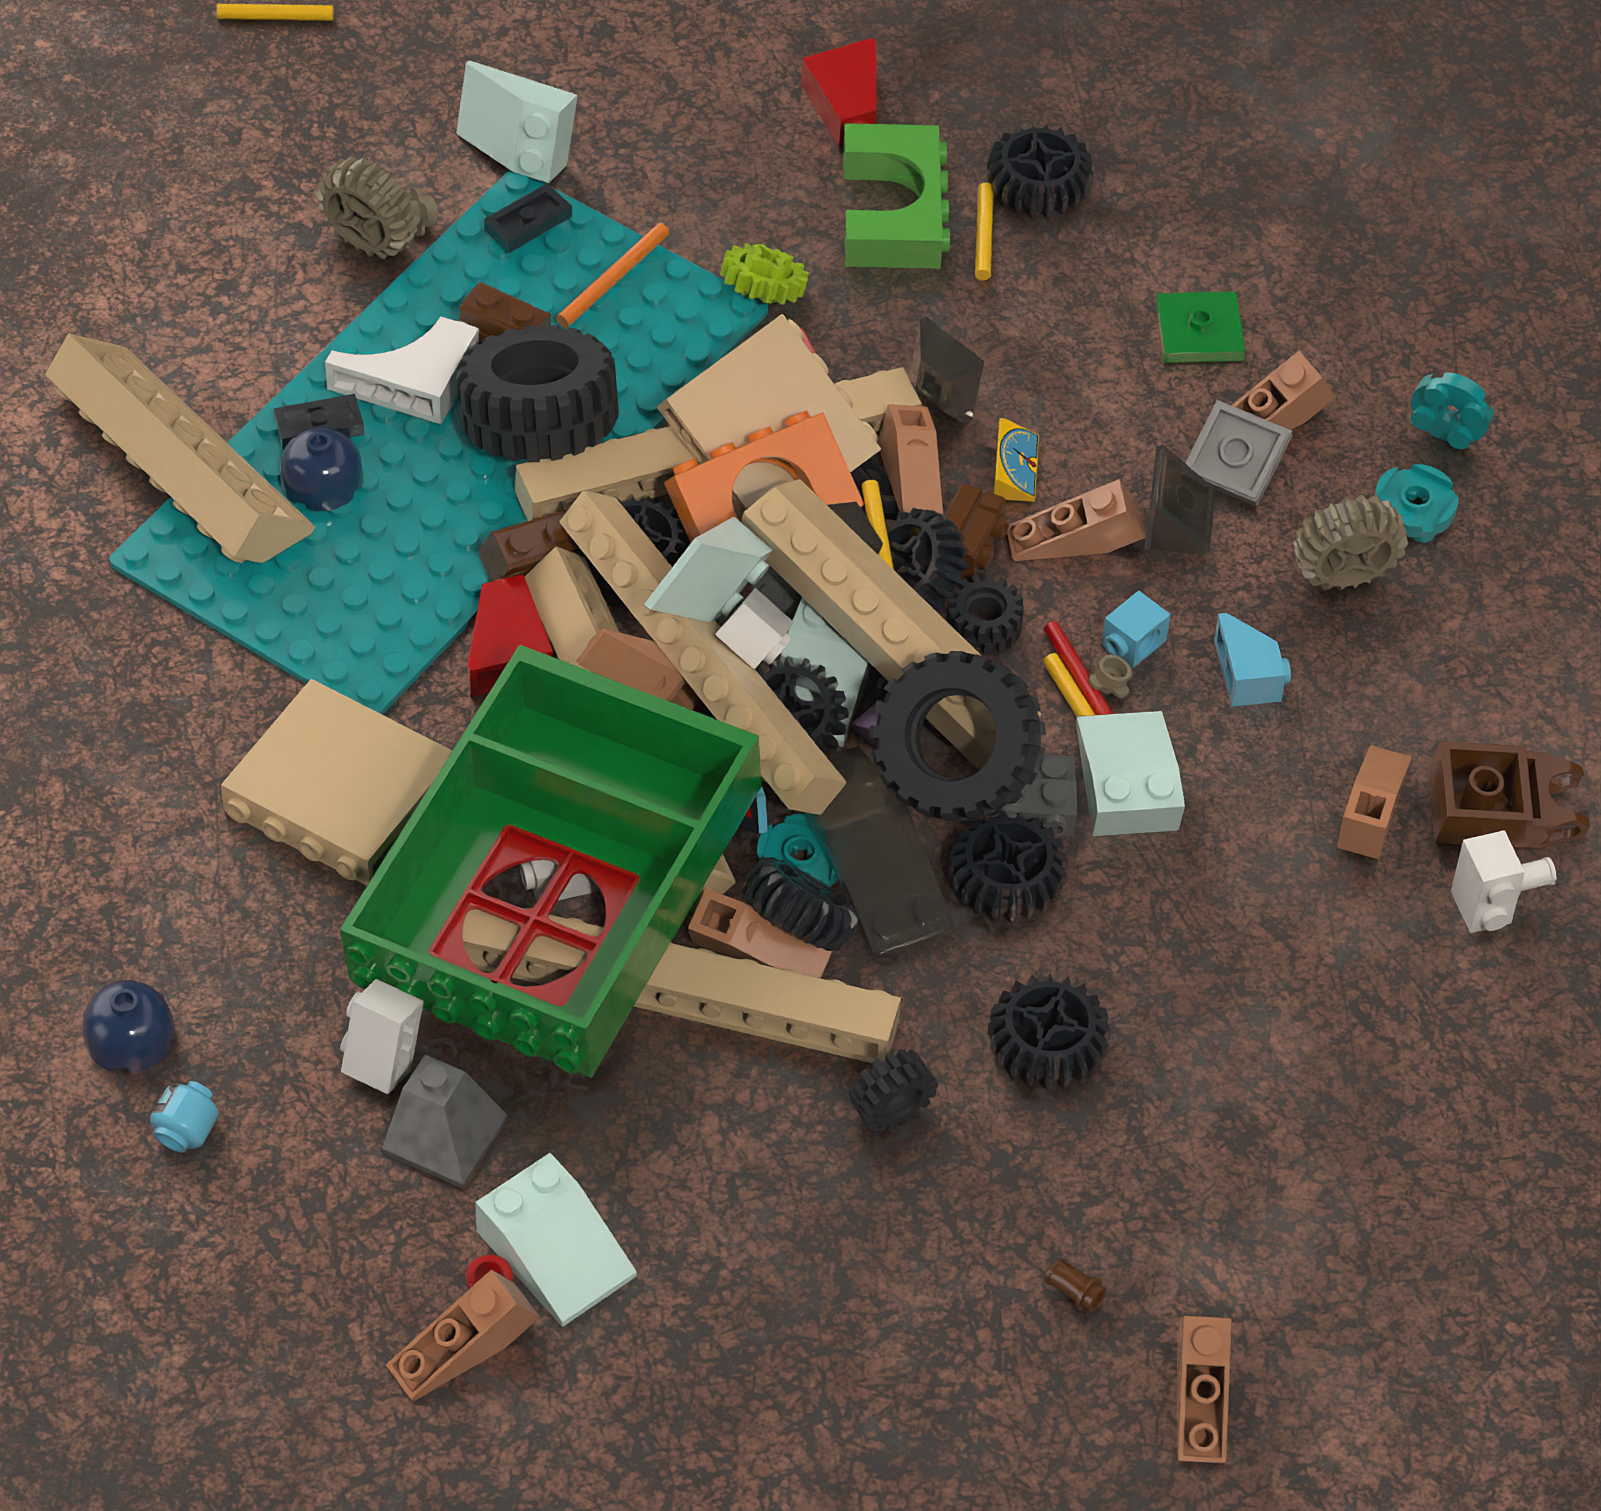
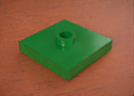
[1155,291,1245,363]

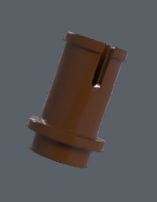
[1044,1257,1107,1312]

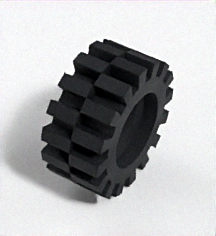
[946,574,1024,655]
[849,1049,938,1133]

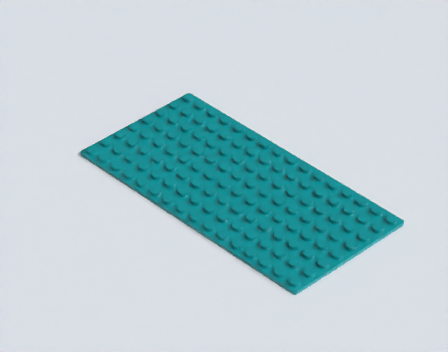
[109,170,768,715]

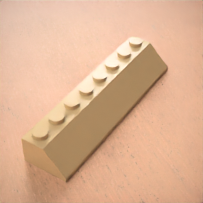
[45,333,315,563]
[741,479,1042,771]

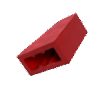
[801,38,877,148]
[467,574,553,697]

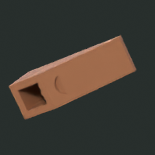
[1231,351,1336,430]
[877,404,943,515]
[1007,479,1146,561]
[576,628,700,710]
[1337,745,1412,859]
[688,888,833,979]
[386,1270,540,1401]
[1177,1316,1232,1463]

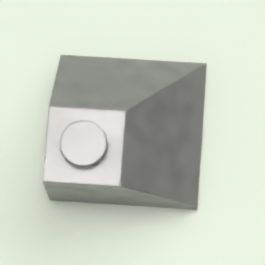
[382,1054,507,1189]

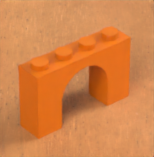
[664,410,864,543]

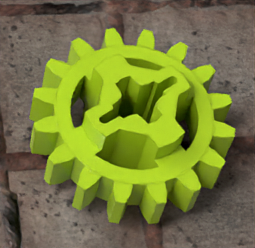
[720,243,809,304]

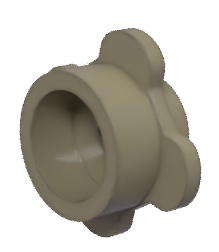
[410,188,438,236]
[1088,655,1132,698]

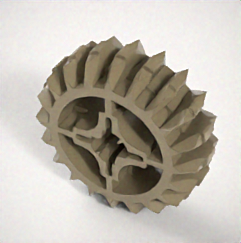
[315,156,420,259]
[1293,495,1408,591]

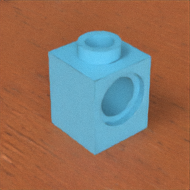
[1101,591,1171,668]

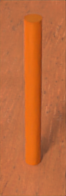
[556,223,670,328]

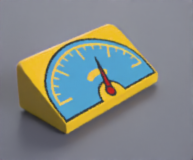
[994,418,1039,502]

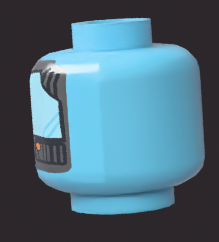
[150,1081,219,1153]

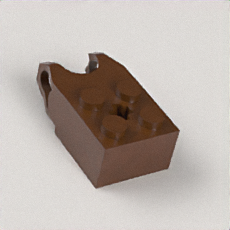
[1428,741,1590,849]

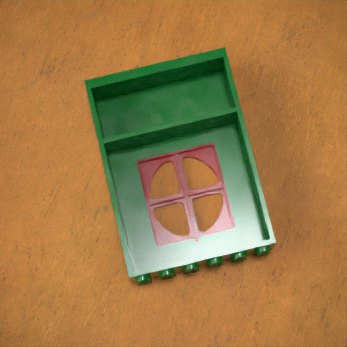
[340,645,762,1078]

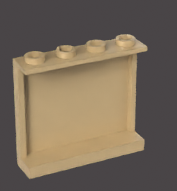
[656,314,881,521]
[221,679,452,886]

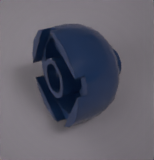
[280,427,364,511]
[83,980,174,1073]

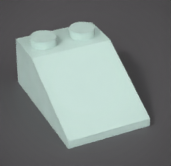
[456,60,578,183]
[644,517,773,622]
[773,597,871,747]
[1076,711,1185,836]
[475,1153,637,1327]

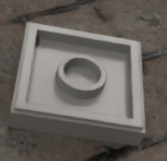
[1181,400,1293,507]

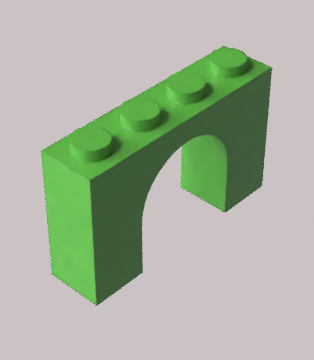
[843,124,950,268]

